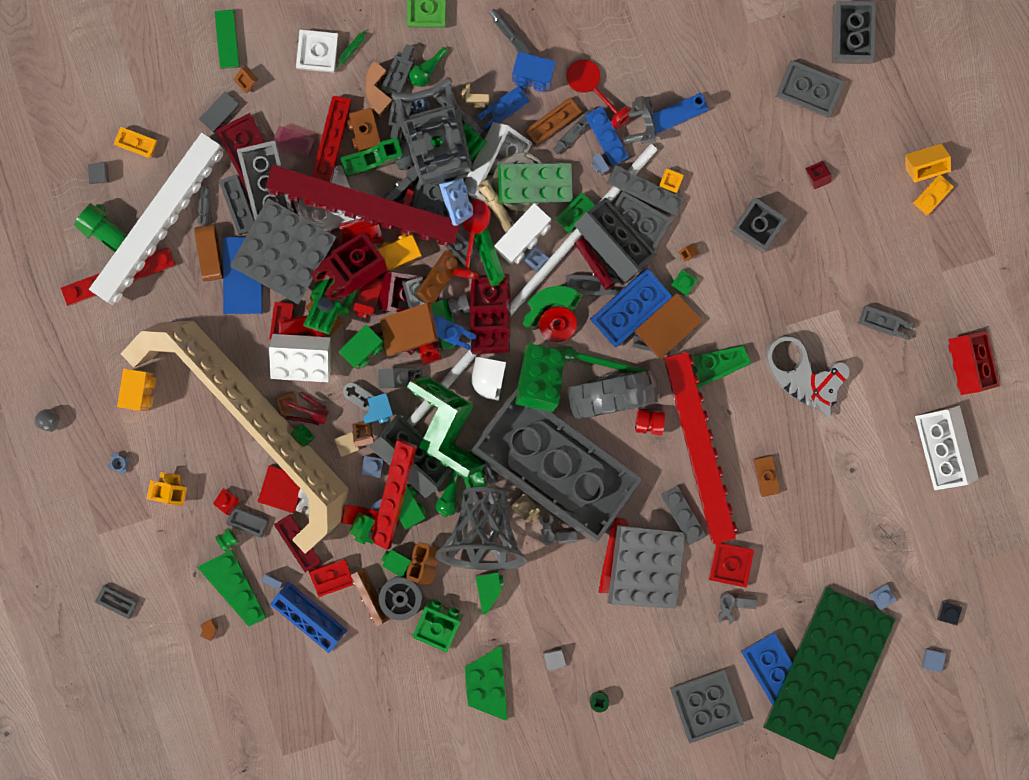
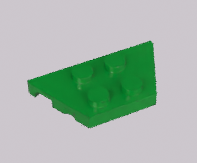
[465,645,507,721]

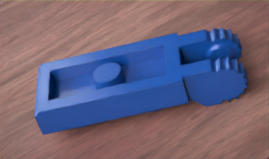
[476,86,530,131]
[433,314,477,350]

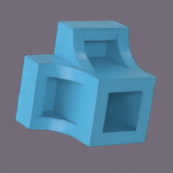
[363,393,393,424]

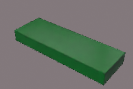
[214,9,240,69]
[474,228,505,286]

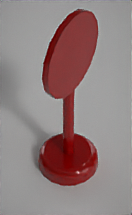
[566,60,631,129]
[453,200,491,280]

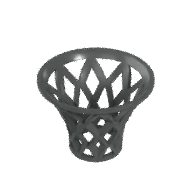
[435,487,527,570]

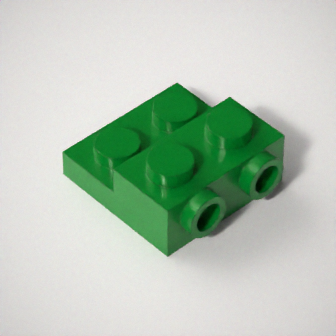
[412,599,463,653]

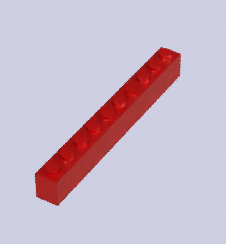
[663,351,738,544]

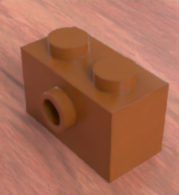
[347,108,381,152]

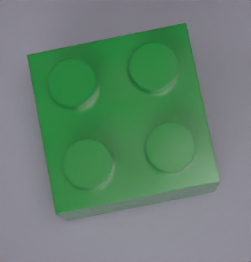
[338,324,385,369]

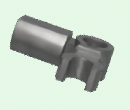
[539,515,577,546]
[718,592,757,624]

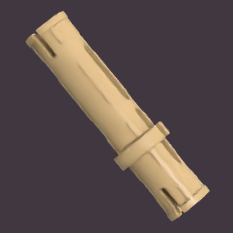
[478,180,514,232]

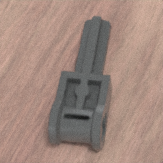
[388,100,413,145]

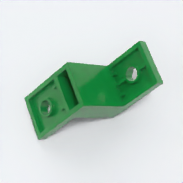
[407,376,485,478]

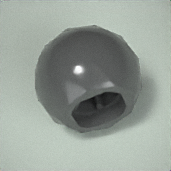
[35,409,59,432]

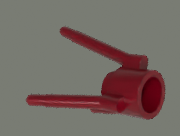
[285,392,329,426]

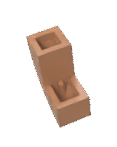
[365,61,392,118]

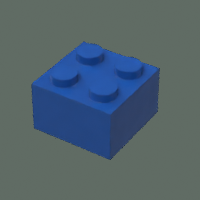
[512,52,556,93]

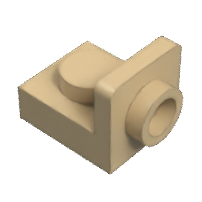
[511,493,540,523]

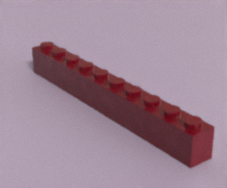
[265,165,460,247]

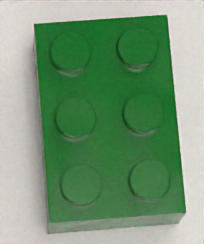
[515,343,566,412]

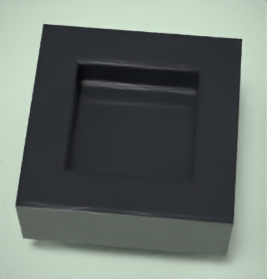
[937,601,962,626]

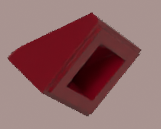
[805,161,831,189]

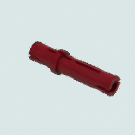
[574,237,615,290]

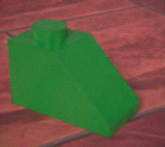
[475,571,505,615]

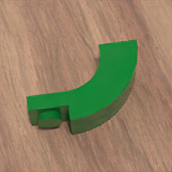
[340,137,403,177]
[522,286,584,330]

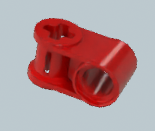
[418,342,442,365]

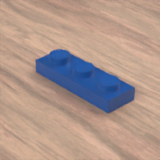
[584,106,629,166]

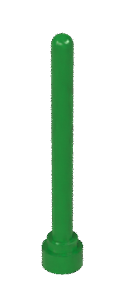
[564,345,648,373]

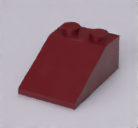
[378,272,443,312]

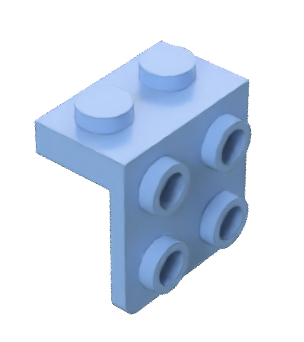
[439,178,473,226]

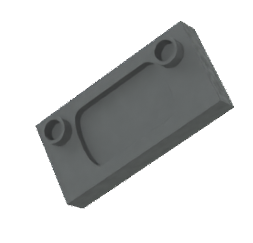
[470,388,642,544]

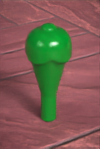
[409,47,448,87]
[436,469,459,517]

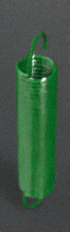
[336,29,368,67]

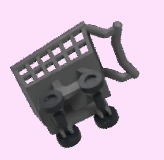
[392,77,473,186]

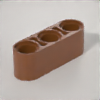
[195,224,223,282]

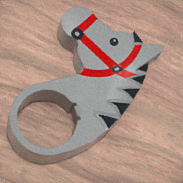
[765,336,849,418]

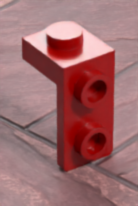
[353,278,382,319]
[279,315,325,337]

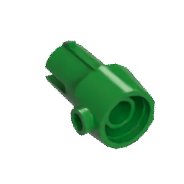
[74,203,128,253]

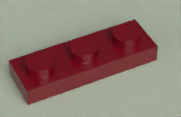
[274,514,322,573]

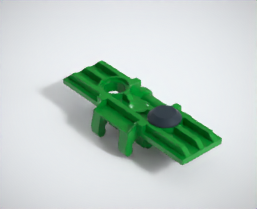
[304,247,360,334]

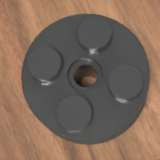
[379,576,422,620]

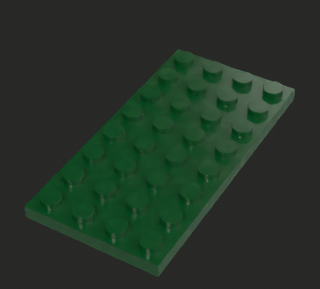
[763,586,896,760]

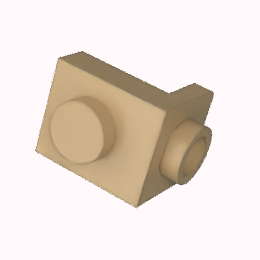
[462,83,489,108]

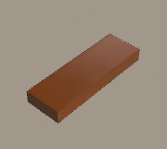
[525,97,582,146]

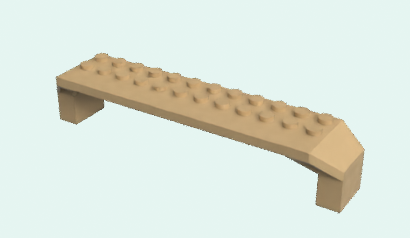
[121,320,349,554]

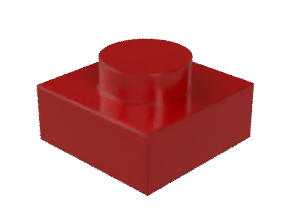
[213,488,240,515]

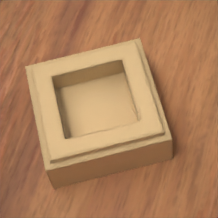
[334,432,360,457]

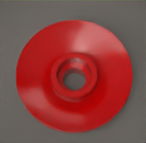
[539,306,577,342]

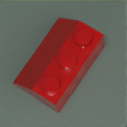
[948,331,1000,395]

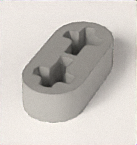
[343,383,374,411]

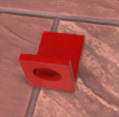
[341,504,378,530]

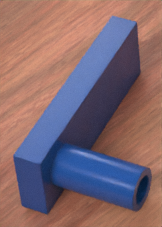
[652,93,709,134]

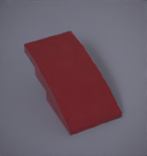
[469,273,511,355]

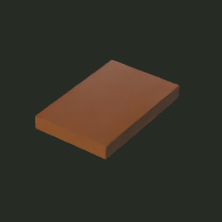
[634,293,702,359]
[379,303,438,356]

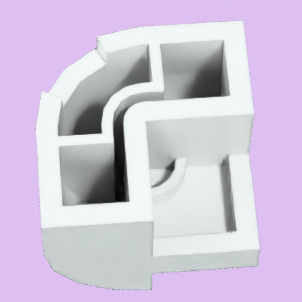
[472,357,506,401]

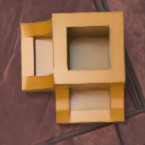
[146,472,187,506]

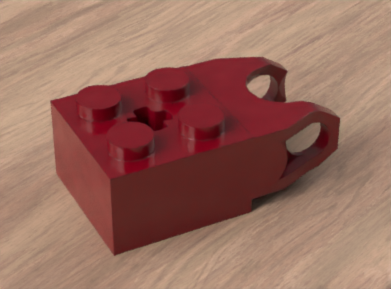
[311,232,388,301]

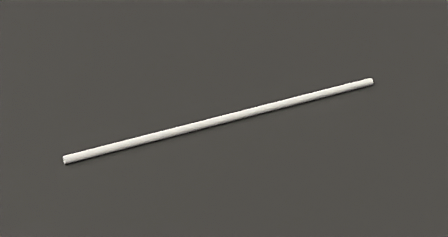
[407,144,657,427]

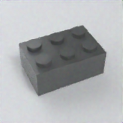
[832,1,876,64]

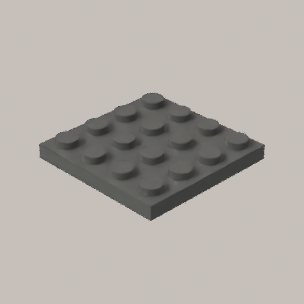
[230,198,336,304]
[608,525,685,609]

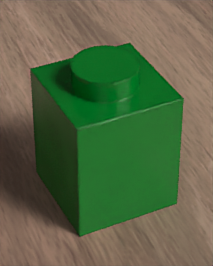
[381,548,412,578]

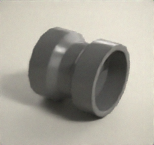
[447,294,470,317]

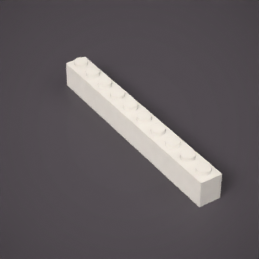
[89,133,224,306]

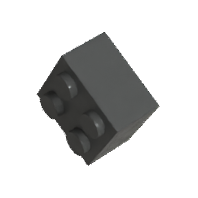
[730,197,787,253]

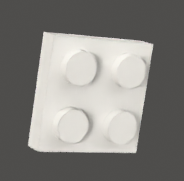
[296,30,338,73]

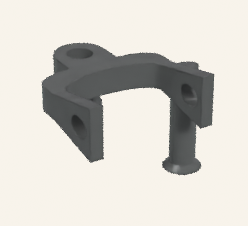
[623,96,656,146]

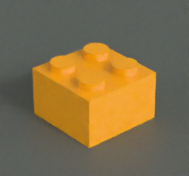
[117,369,156,411]

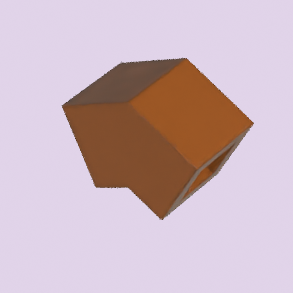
[679,243,699,262]
[200,618,218,641]

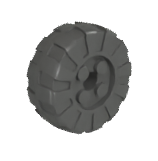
[568,370,659,419]

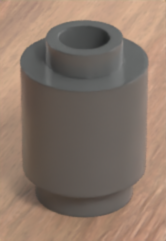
[395,141,414,171]

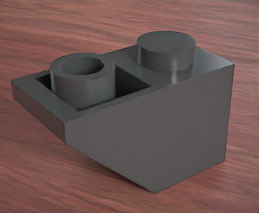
[378,368,423,389]

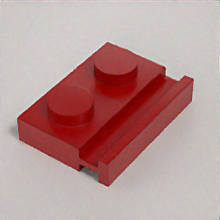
[339,218,384,244]
[309,558,353,598]

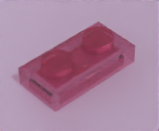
[273,125,316,158]

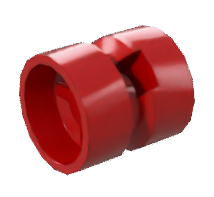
[635,408,665,436]

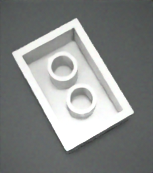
[494,203,551,265]
[269,334,331,382]

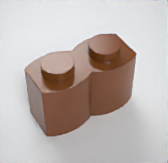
[407,542,440,585]

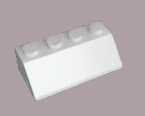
[464,122,532,206]
[915,406,979,490]

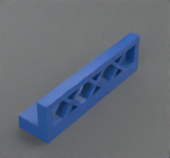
[270,582,348,653]

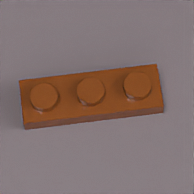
[416,250,461,305]
[351,568,389,627]

